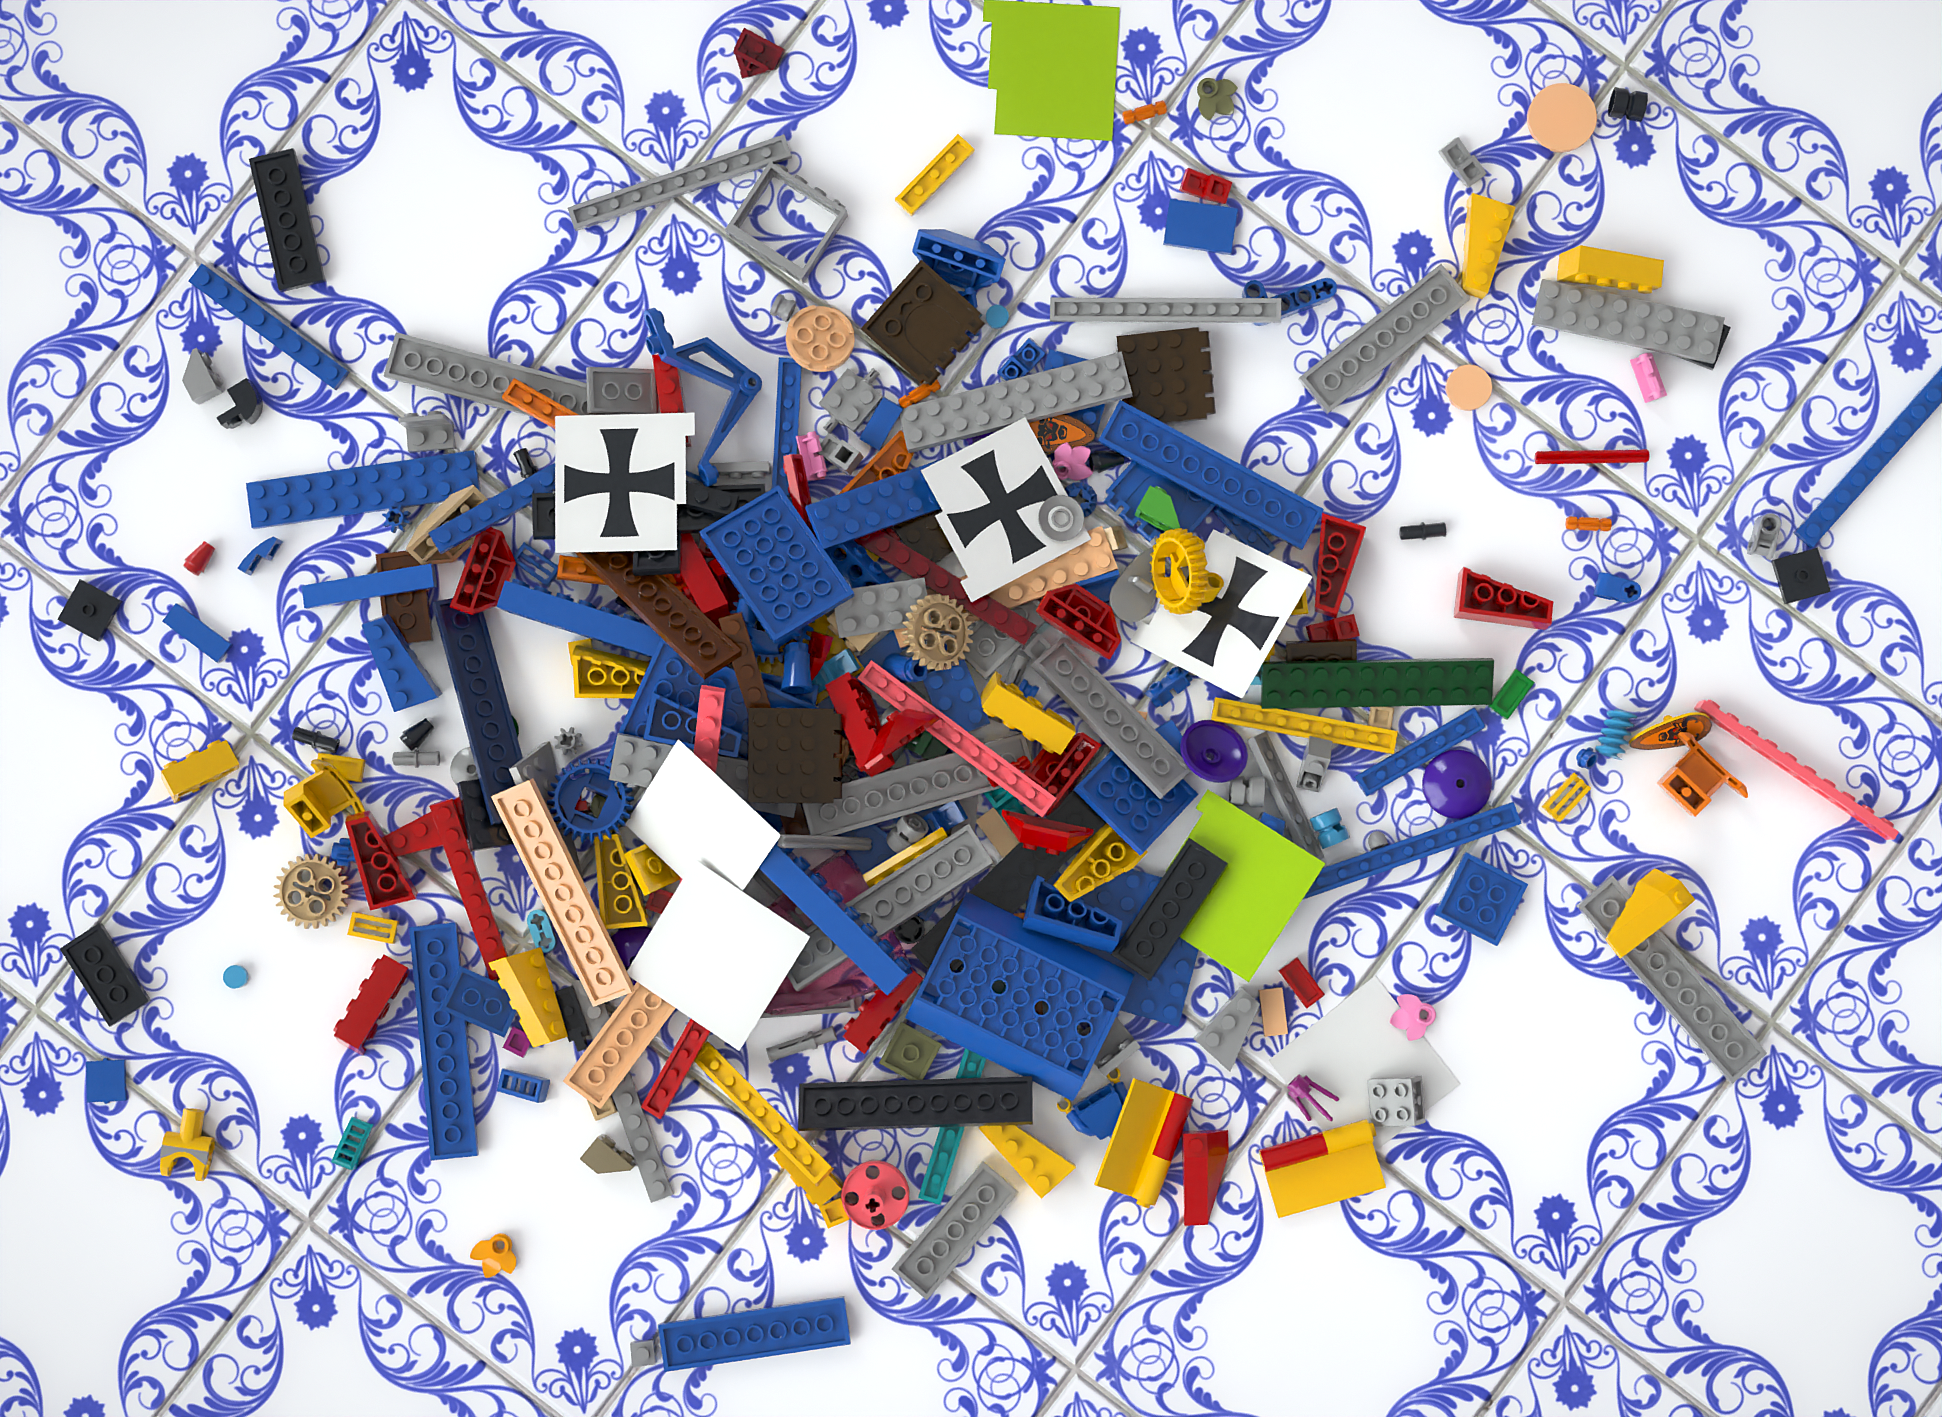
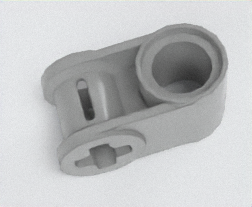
[1747,514,1781,560]

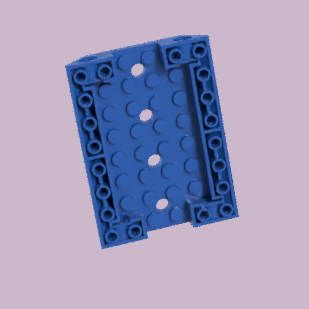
[905,892,1135,1101]

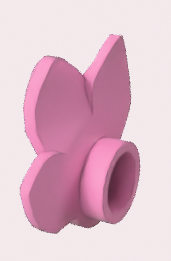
[1052,442,1093,481]
[1390,994,1436,1041]

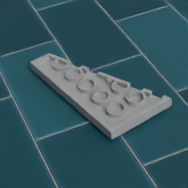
[509,741,584,882]

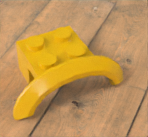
[283,759,366,838]

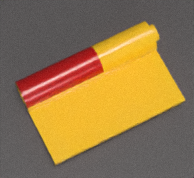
[1094,1078,1194,1208]
[1259,1119,1386,1218]

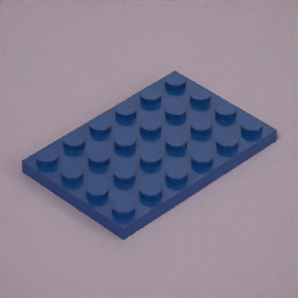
[699,485,854,644]

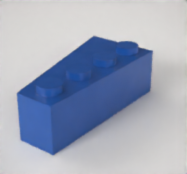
[361,614,443,712]
[643,692,742,758]
[1022,875,1122,953]

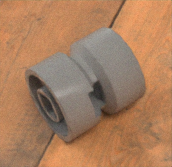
[1229,776,1265,807]
[886,813,929,853]

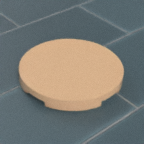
[1527,83,1597,153]
[786,305,855,372]

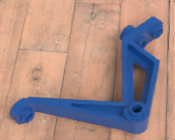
[644,307,762,487]

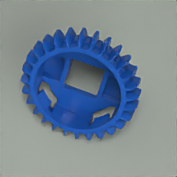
[730,594,815,664]
[547,758,634,844]

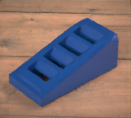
[497,1068,550,1103]

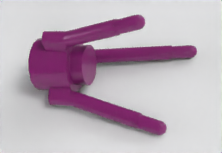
[1287,1074,1339,1121]

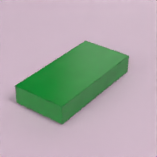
[1488,669,1535,720]

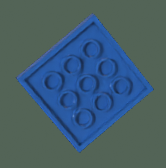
[1073,750,1199,855]

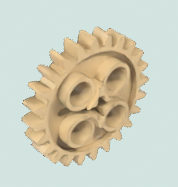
[902,594,974,671]
[273,854,351,929]

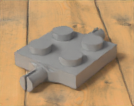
[819,368,883,434]

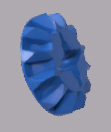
[1064,482,1097,518]

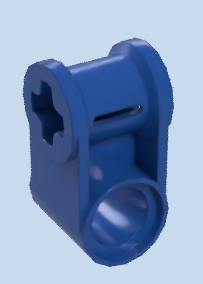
[1593,572,1642,603]

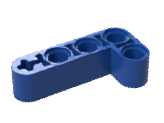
[1242,277,1337,326]

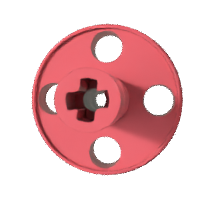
[841,1159,910,1230]

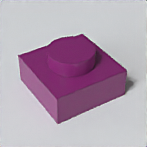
[502,1026,531,1058]

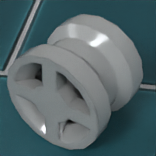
[770,294,797,322]

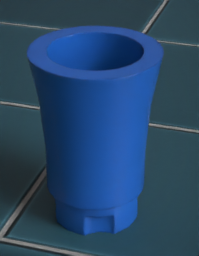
[781,642,813,695]
[882,653,928,683]

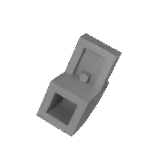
[817,433,864,476]

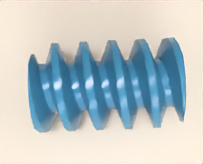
[1595,709,1637,760]

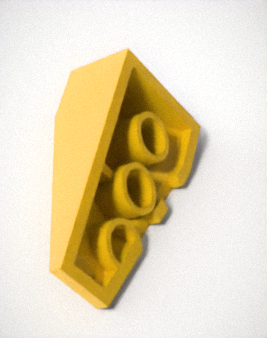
[1054,823,1148,902]
[1605,868,1695,958]

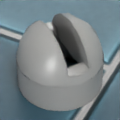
[1368,831,1388,850]

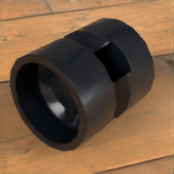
[1608,87,1648,122]
[894,915,925,944]

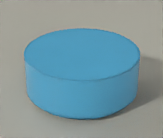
[986,305,1009,329]
[223,965,248,989]

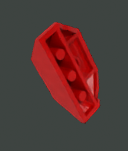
[450,527,516,615]
[1036,583,1122,660]
[1023,732,1102,815]
[1001,810,1094,856]

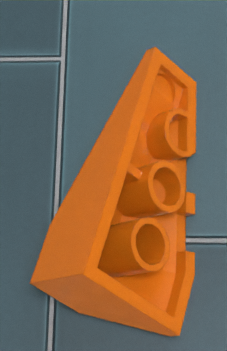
[839,430,914,494]

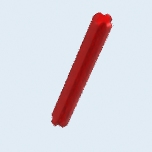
[1534,449,1650,464]

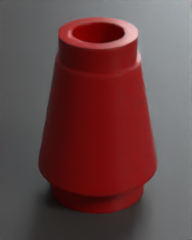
[183,541,215,576]

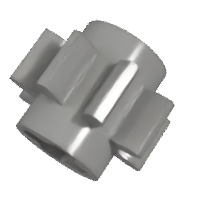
[554,727,583,755]

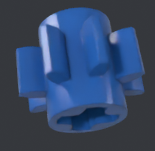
[382,504,412,533]
[331,838,356,866]

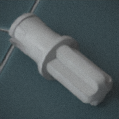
[392,749,440,768]

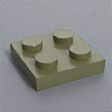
[879,1021,942,1080]

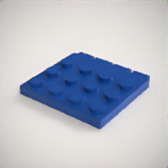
[1103,461,1216,545]

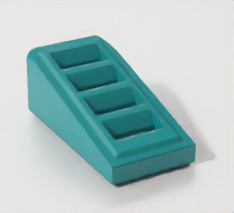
[331,1116,374,1170]

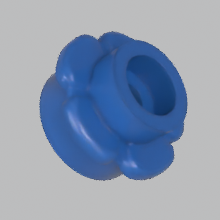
[1576,747,1598,769]

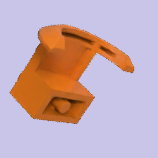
[1657,732,1748,817]

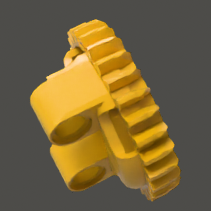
[1149,528,1224,615]

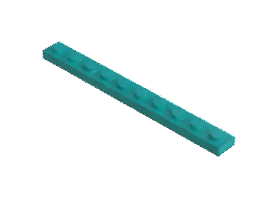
[918,980,1006,1205]

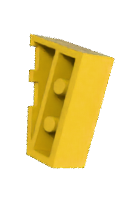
[161,740,239,804]
[773,1149,843,1207]

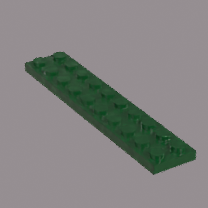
[1260,658,1494,709]

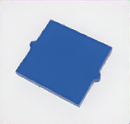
[86,1058,127,1104]

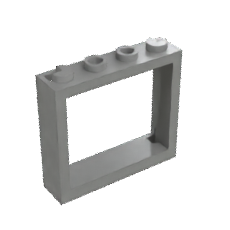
[725,162,848,284]

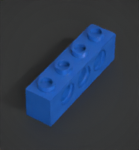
[825,540,896,589]

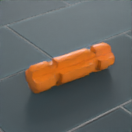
[1122,100,1167,125]
[898,379,941,408]
[1565,516,1612,531]

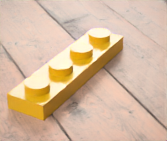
[895,134,975,217]
[862,827,948,888]

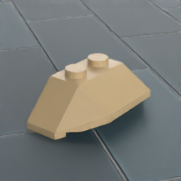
[406,485,488,565]

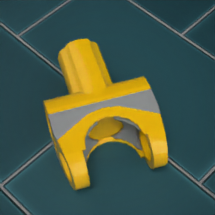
[160,1108,215,1182]

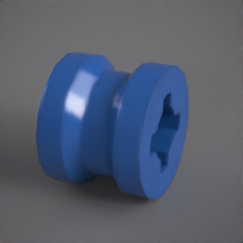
[1019,679,1040,698]

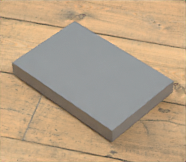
[586,367,657,415]

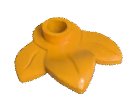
[470,1233,517,1278]

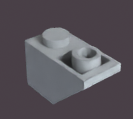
[182,348,223,405]
[1296,736,1332,793]

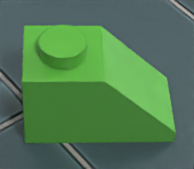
[1135,486,1180,531]

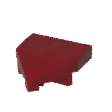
[733,28,785,79]

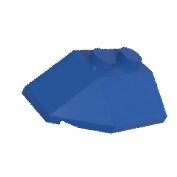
[912,229,1006,291]

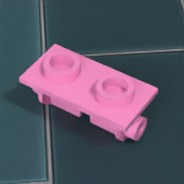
[1630,353,1667,403]
[796,431,828,481]

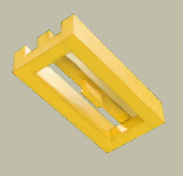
[1541,773,1591,822]
[347,912,399,944]

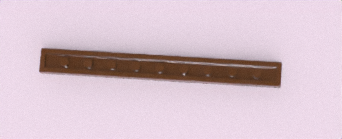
[719,611,810,835]

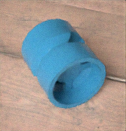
[1309,808,1350,849]

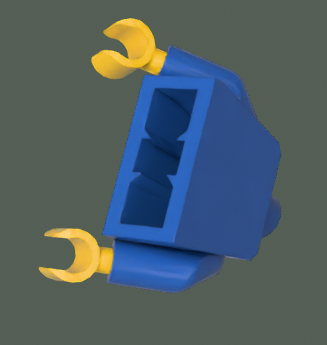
[1057,1068,1128,1140]

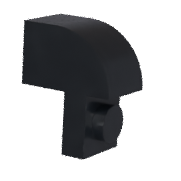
[216,378,263,429]

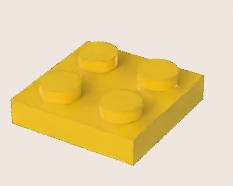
[624,844,680,896]

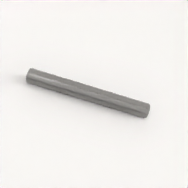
[778,835,872,851]

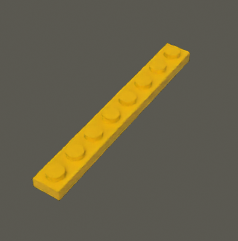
[1211,697,1398,754]
[695,1041,834,1186]

